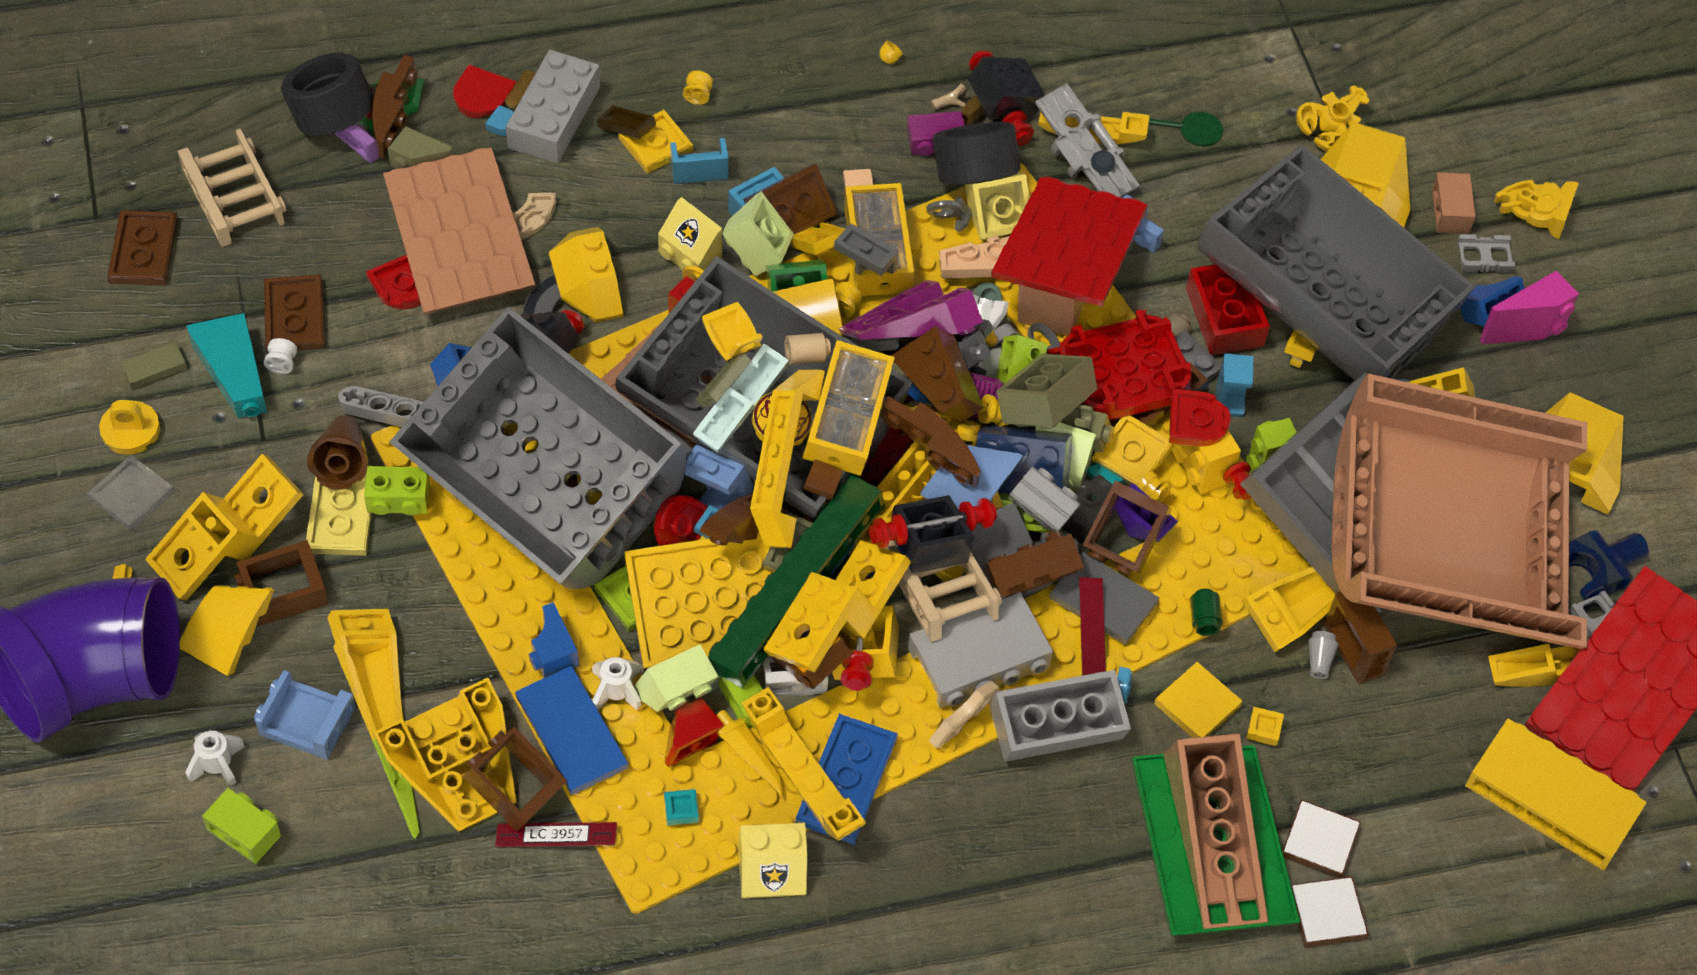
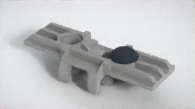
[1035,84,1140,198]

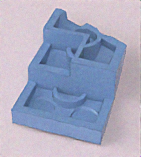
[920,445,1023,510]

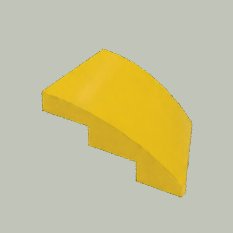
[180,586,274,676]

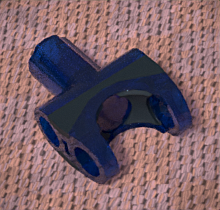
[1569,530,1649,600]

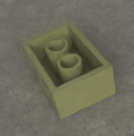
[996,354,1097,429]

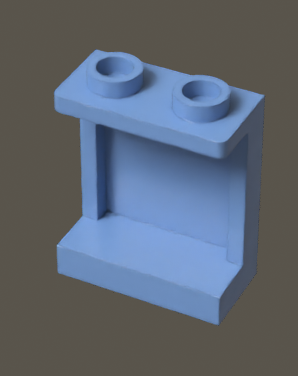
[684,444,754,510]
[254,670,356,760]

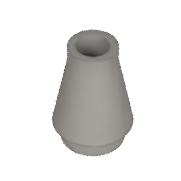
[1308,631,1339,679]

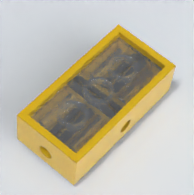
[844,183,914,296]
[803,340,895,476]

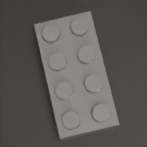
[506,49,601,164]
[989,670,1131,762]

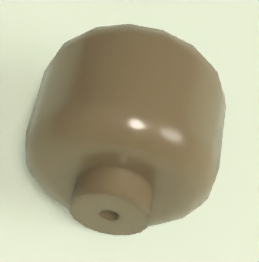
[1167,313,1192,337]

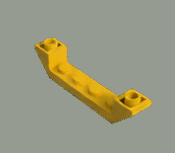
[750,370,825,548]
[742,687,866,841]

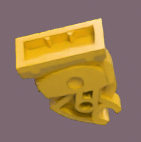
[1494,180,1578,239]

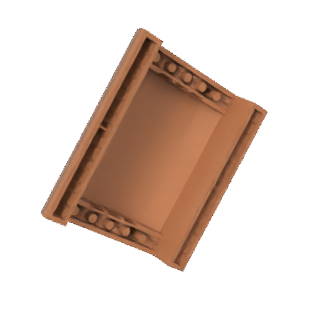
[1331,374,1587,649]

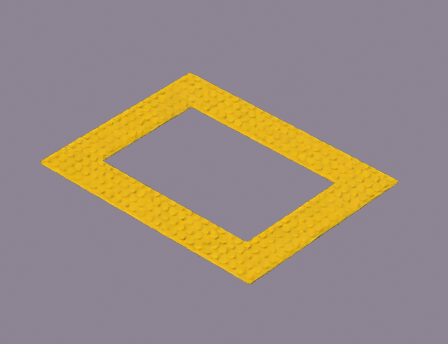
[371,164,1312,914]

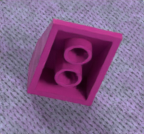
[1479,271,1579,344]

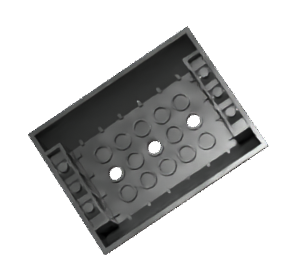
[1198,144,1475,380]
[615,256,913,521]

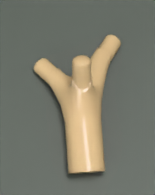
[931,84,966,110]

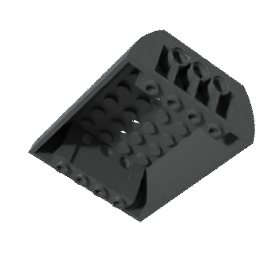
[389,306,686,589]

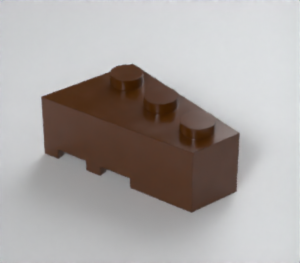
[891,326,984,423]
[984,532,1084,599]

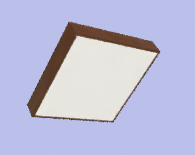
[1282,799,1361,878]
[1290,876,1369,948]

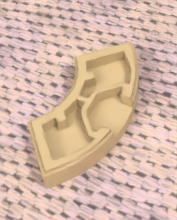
[512,193,557,240]
[929,680,999,748]

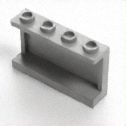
[908,592,1053,708]

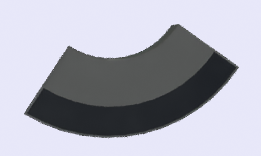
[523,275,564,314]

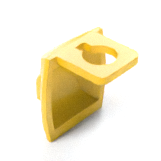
[702,302,763,361]

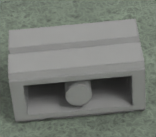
[1008,466,1080,534]

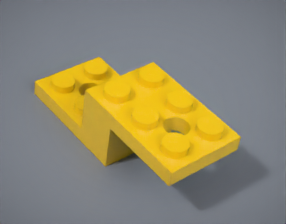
[145,454,304,601]
[764,540,911,673]

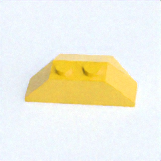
[549,227,624,323]
[876,442,938,523]

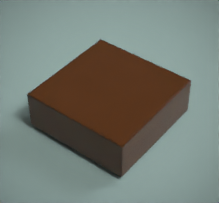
[803,459,843,500]

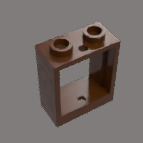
[1083,481,1172,575]
[234,540,329,627]
[1324,591,1397,685]
[463,727,567,831]

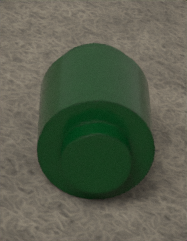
[1190,588,1223,636]

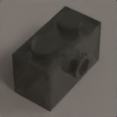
[1062,474,1118,545]

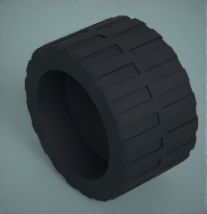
[281,52,374,136]
[932,122,1021,185]

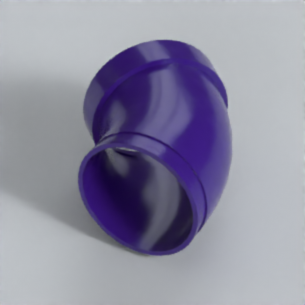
[0,577,180,742]

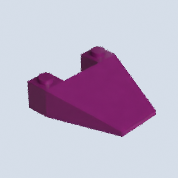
[839,280,983,340]

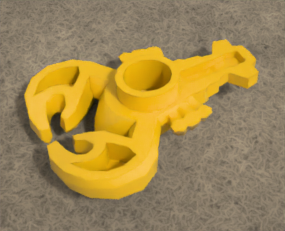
[1295,85,1370,152]

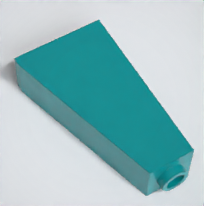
[186,313,267,419]

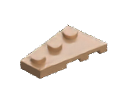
[939,236,1009,278]

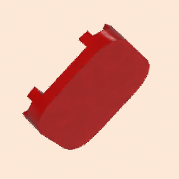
[1060,309,1191,420]

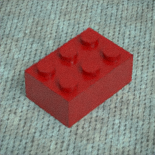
[1186,264,1270,355]

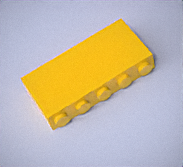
[1465,719,1647,871]

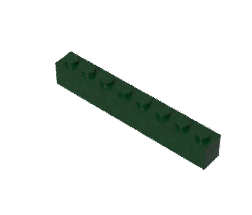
[708,475,885,689]

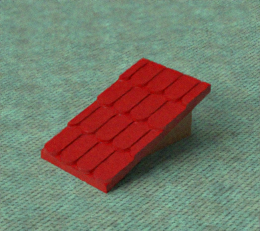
[991,177,1148,336]
[1524,566,1697,792]

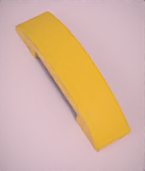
[1038,112,1150,144]

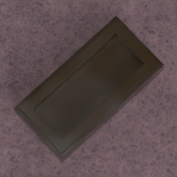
[596,105,656,139]

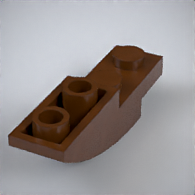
[372,55,418,158]
[881,396,981,488]
[700,494,794,546]

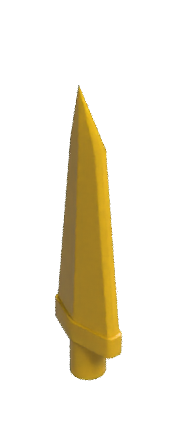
[716,710,783,797]

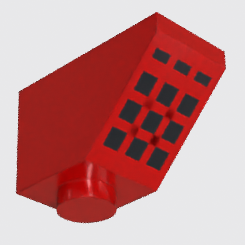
[664,698,724,767]

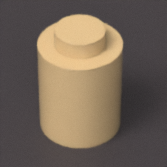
[784,333,831,365]

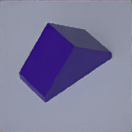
[1115,483,1178,542]

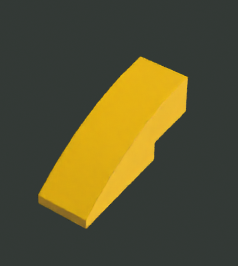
[1488,644,1581,687]

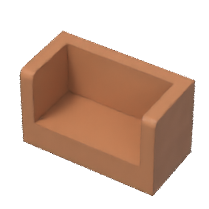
[1432,173,1476,234]

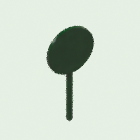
[1148,112,1223,147]

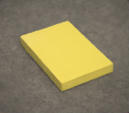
[306,474,372,556]

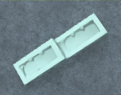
[693,344,789,452]

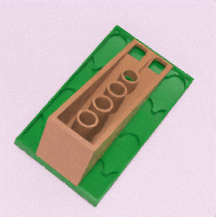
[1131,734,1300,937]

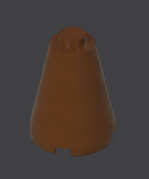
[307,415,368,489]

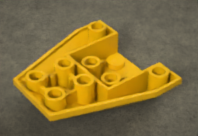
[1321,122,1410,227]
[1546,392,1624,514]
[373,678,516,832]

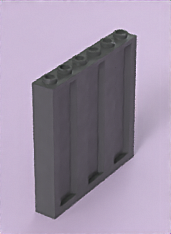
[1240,372,1384,613]

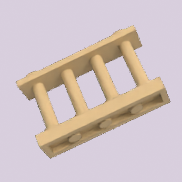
[177,129,286,248]
[885,541,1002,642]

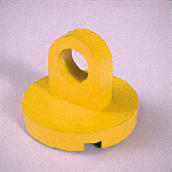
[99,400,160,455]

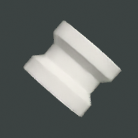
[264,338,297,374]

